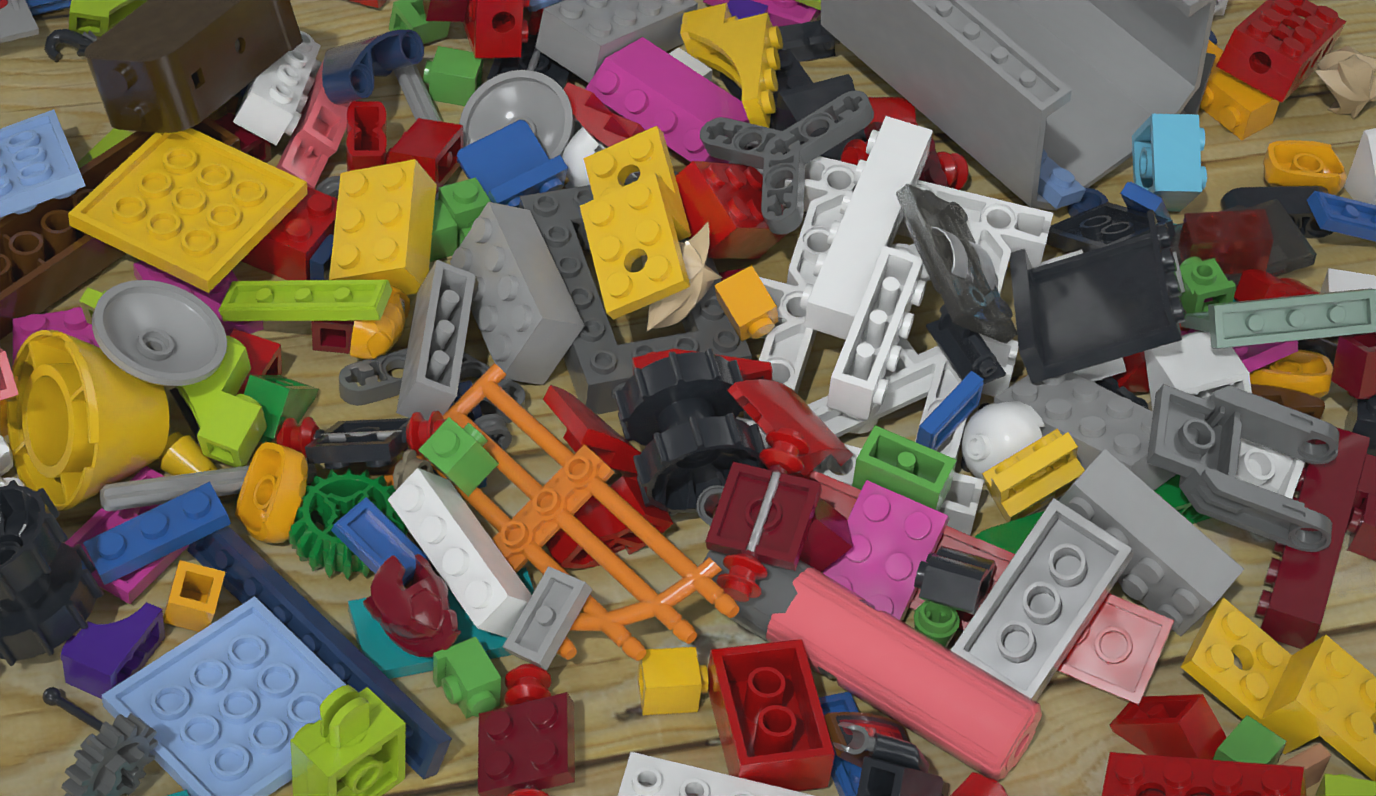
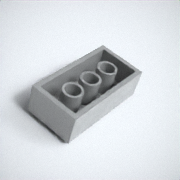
[535,0,698,83]
[450,202,585,385]
[994,372,1176,490]
[1059,449,1244,637]
[951,498,1133,701]

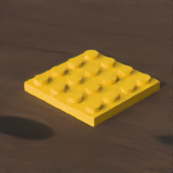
[68,128,307,293]

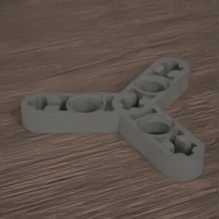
[700,90,874,234]
[339,348,525,423]

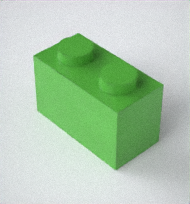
[852,425,957,511]

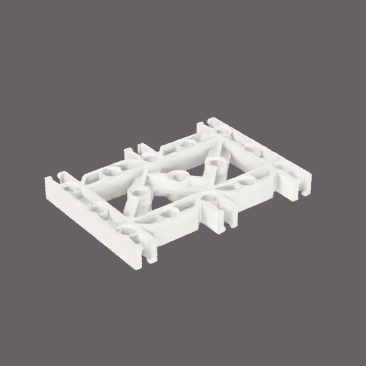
[736,156,1053,535]

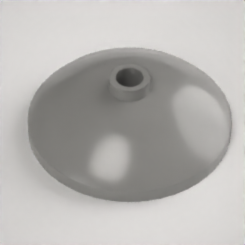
[459,70,575,159]
[92,280,227,386]

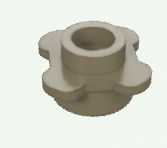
[393,449,433,490]

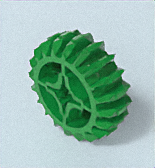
[289,467,408,580]

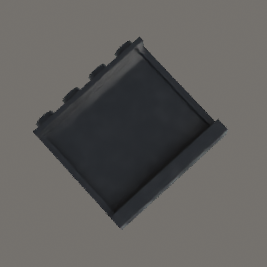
[1010,210,1186,384]

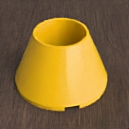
[7,330,169,511]

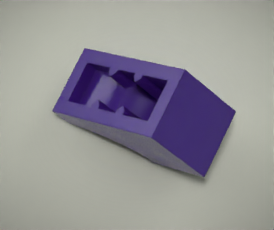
[60,602,165,699]

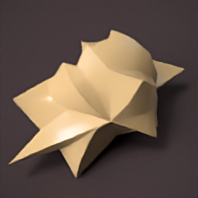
[1315,46,1376,120]
[641,222,722,331]

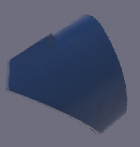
[322,29,424,105]

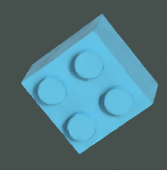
[1132,114,1207,212]

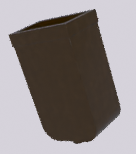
[84,0,303,133]

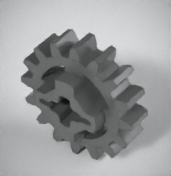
[62,713,158,796]

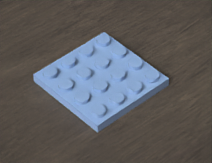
[0,109,86,218]
[102,596,346,796]

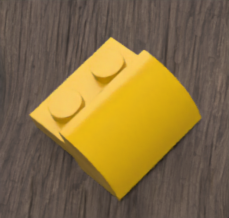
[982,428,1085,522]

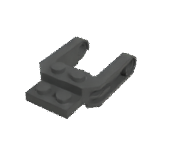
[1147,384,1339,552]

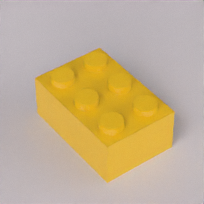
[329,159,437,295]

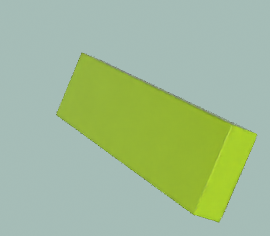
[218,279,392,321]

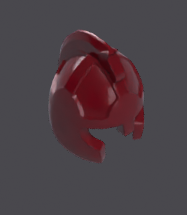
[363,554,461,657]

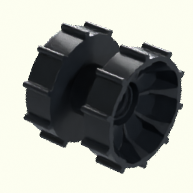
[614,349,768,516]
[0,480,104,666]

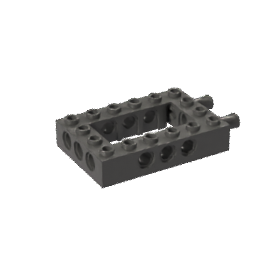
[519,171,752,415]

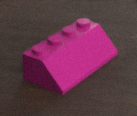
[585,37,749,163]

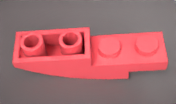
[276,60,351,189]

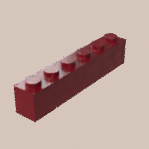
[1255,427,1370,649]

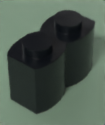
[914,546,995,614]

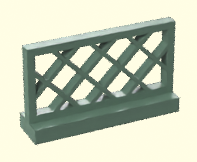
[1180,288,1376,348]

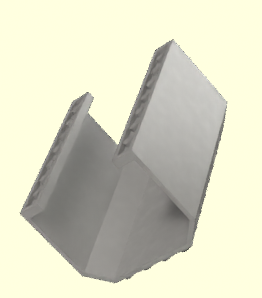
[821,0,1216,211]

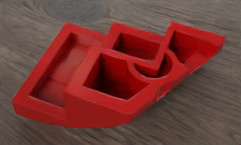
[563,83,646,177]
[727,379,854,477]
[543,385,641,481]

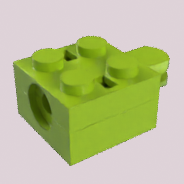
[290,685,406,796]

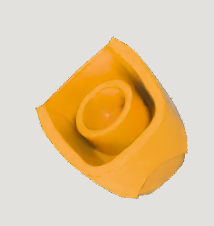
[1263,140,1347,195]
[350,285,410,360]
[1249,350,1333,398]
[235,442,308,544]

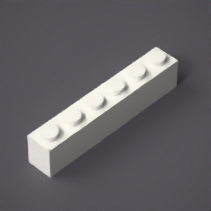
[800,116,933,340]

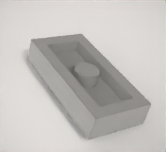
[503,566,592,671]

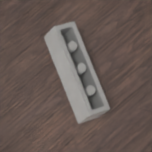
[396,260,476,420]

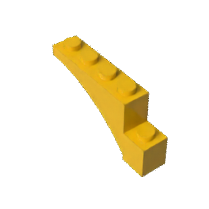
[680,3,783,128]

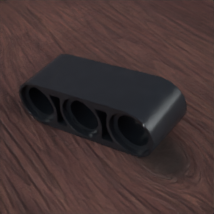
[1220,186,1333,240]

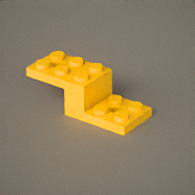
[580,126,691,320]
[1181,597,1376,781]

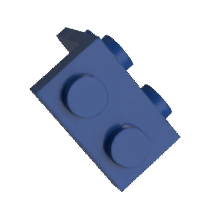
[457,120,568,208]

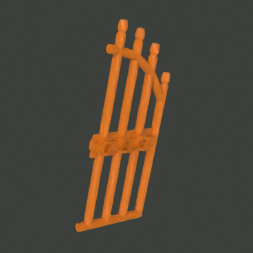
[384,363,739,661]

